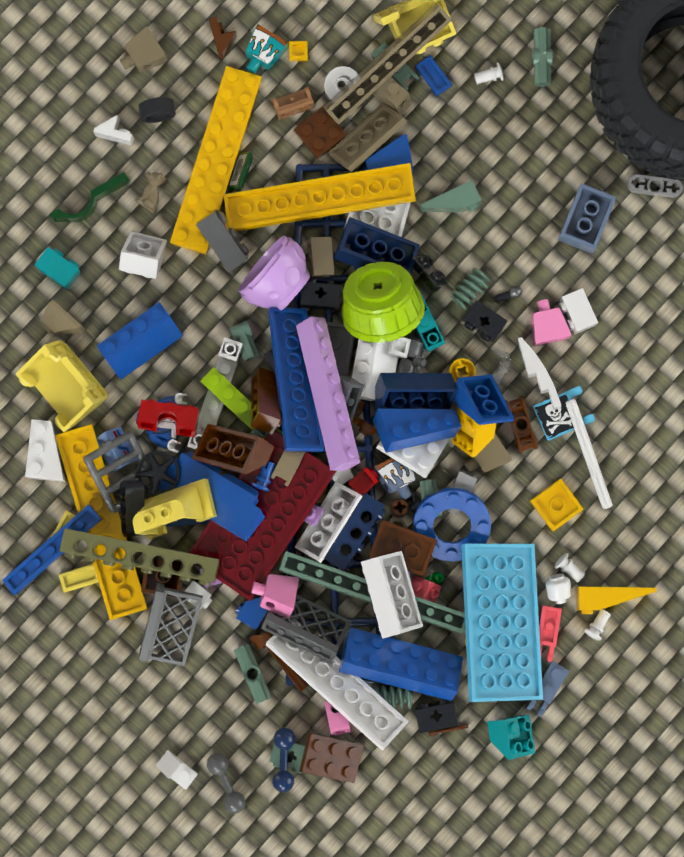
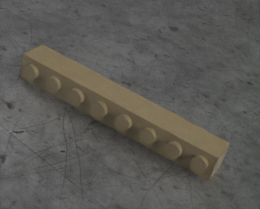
[324,3,452,125]

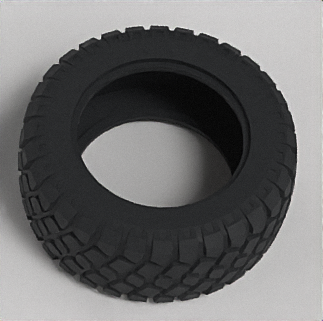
[590,0,684,181]

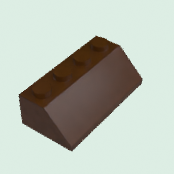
[192,424,275,474]

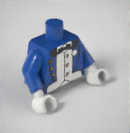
[136,393,187,453]

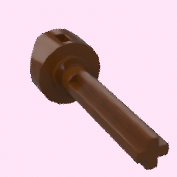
[250,631,309,692]

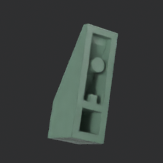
[420,180,482,212]

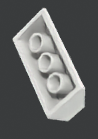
[352,339,399,402]
[295,482,362,563]
[361,551,423,638]

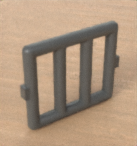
[83,431,153,513]

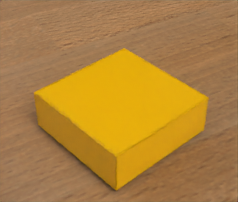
[289,41,308,61]

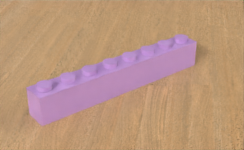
[296,316,360,471]

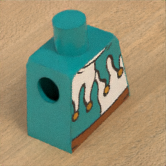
[246,24,288,73]

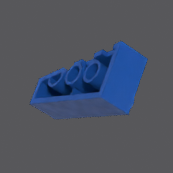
[372,408,462,453]

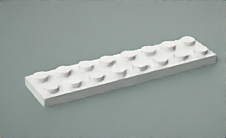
[266,619,409,751]

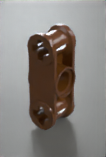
[505,396,538,454]

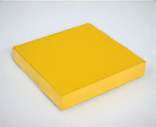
[530,479,584,532]

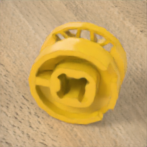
[448,358,476,383]

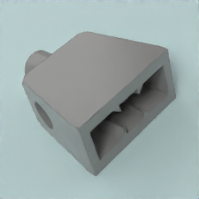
[447,469,477,515]

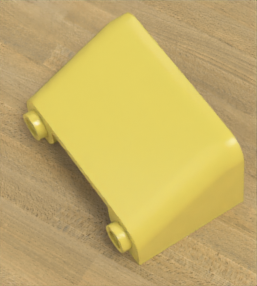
[16,340,108,432]

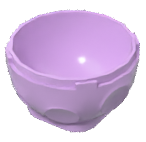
[238,236,310,311]

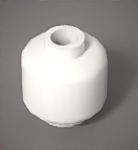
[546,574,572,604]

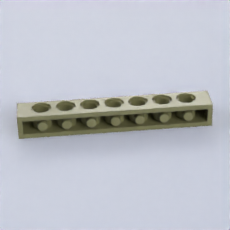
[59,528,220,586]

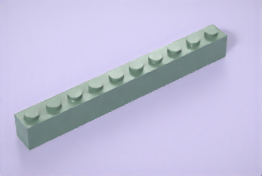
[278,551,466,634]

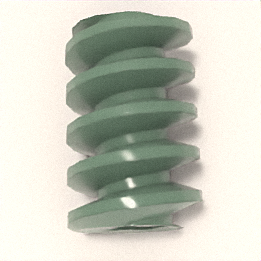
[450,268,491,311]
[373,684,413,709]

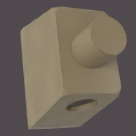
[119,26,168,72]
[373,77,411,115]
[463,434,512,474]

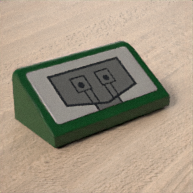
[228,152,253,192]

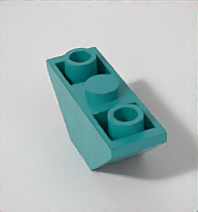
[415,292,446,352]

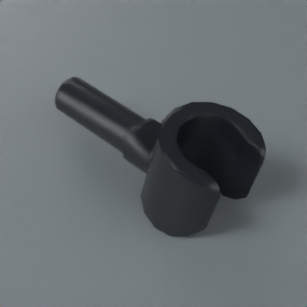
[408,486,420,514]

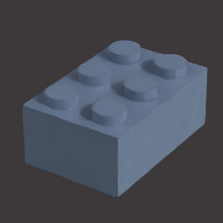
[557,183,617,254]

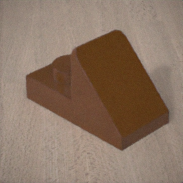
[209,17,237,60]

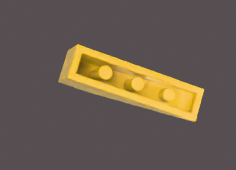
[576,587,657,614]

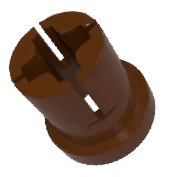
[390,499,409,518]

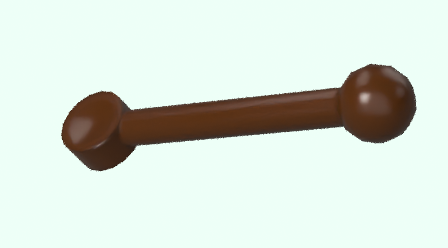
[428,724,469,737]

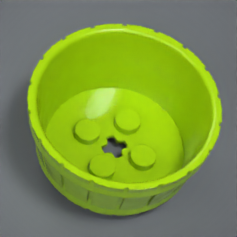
[342,262,425,343]

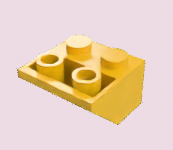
[452,407,496,457]

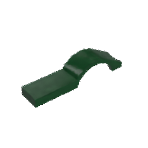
[50,172,130,222]

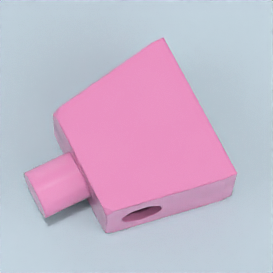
[531,299,571,346]
[251,574,299,618]
[324,701,351,736]

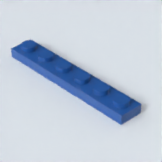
[2,505,103,595]

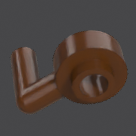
[352,400,377,437]

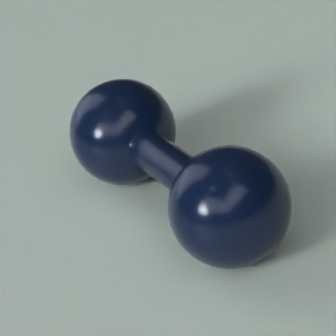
[272,728,296,793]

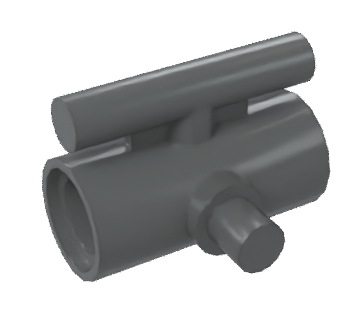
[396,339,427,373]

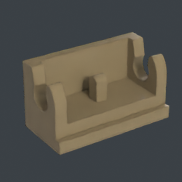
[307,237,334,279]

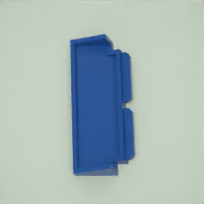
[158,451,265,542]

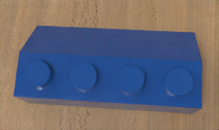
[97,302,183,380]

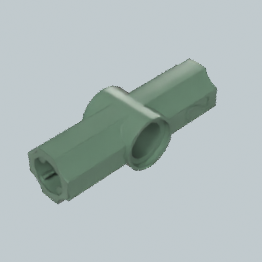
[532,27,553,87]
[234,644,272,704]

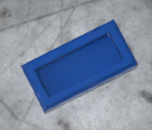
[415,55,452,97]

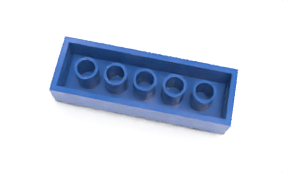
[339,628,463,701]

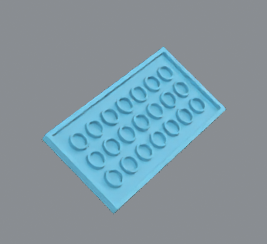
[461,544,543,702]

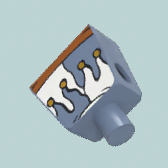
[372,458,416,500]

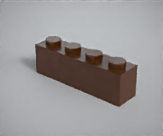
[251,367,282,434]

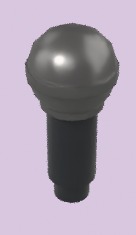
[493,285,522,302]

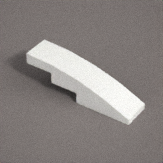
[518,337,561,410]

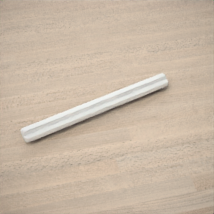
[566,399,613,509]

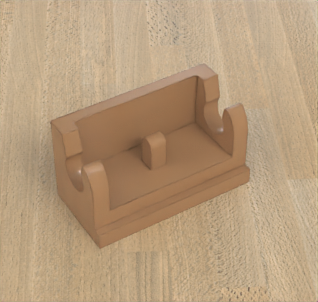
[272,87,314,120]

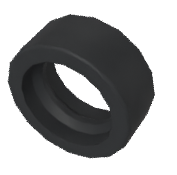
[138,97,176,123]

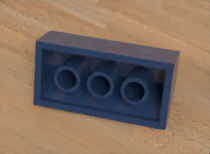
[334,217,420,275]
[375,373,458,413]

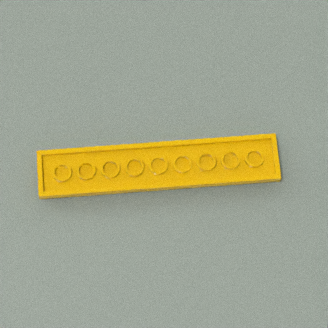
[170,66,262,255]
[224,163,416,231]
[55,424,148,620]

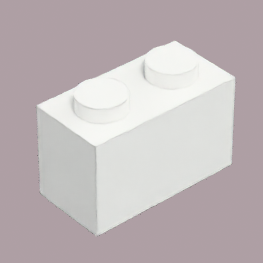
[559,288,598,334]

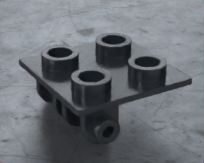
[413,254,447,292]

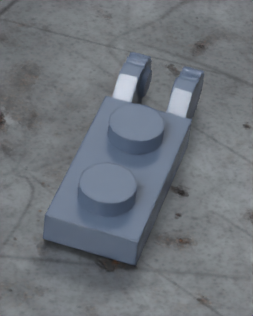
[526,661,569,717]

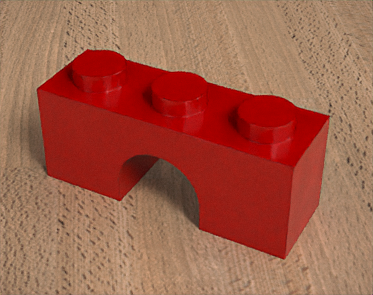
[137,399,199,437]

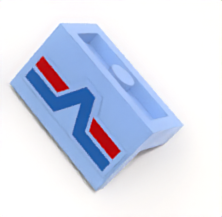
[97,426,138,473]

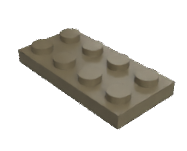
[328,103,407,172]

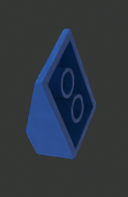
[454,374,514,425]

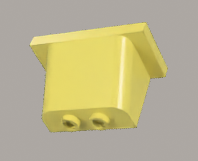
[373,0,456,54]
[133,478,217,539]

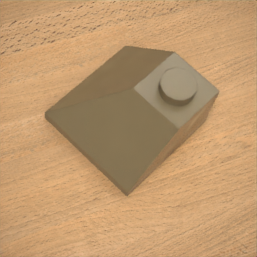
[40,300,86,335]

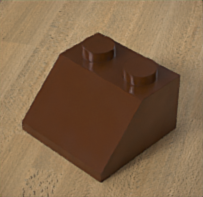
[141,556,183,597]

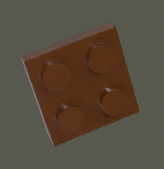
[294,106,347,160]

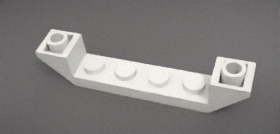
[187,337,243,449]

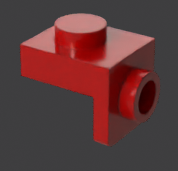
[348,467,378,496]

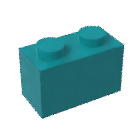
[35,247,81,290]

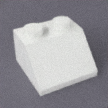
[119,231,167,279]

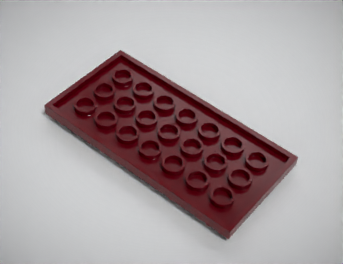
[189,430,337,601]

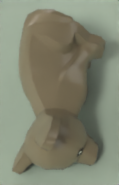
[135,172,167,214]

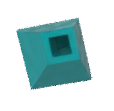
[487,714,535,760]

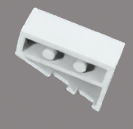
[25,419,67,482]

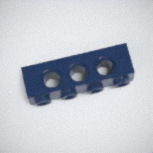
[324,493,386,571]

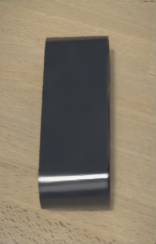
[120,480,145,537]

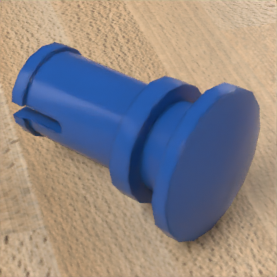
[251,461,276,491]

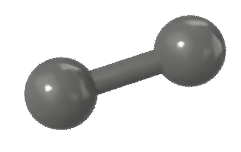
[207,753,246,814]

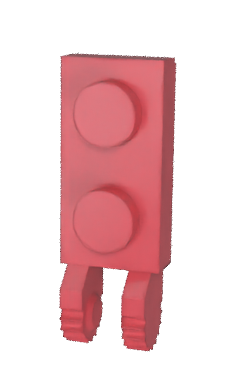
[539,605,562,662]

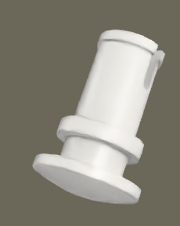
[474,62,504,85]
[554,553,585,582]
[584,609,611,641]

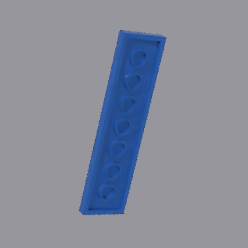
[268,307,325,452]

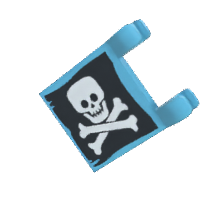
[533,386,595,441]

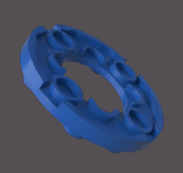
[413,488,491,561]

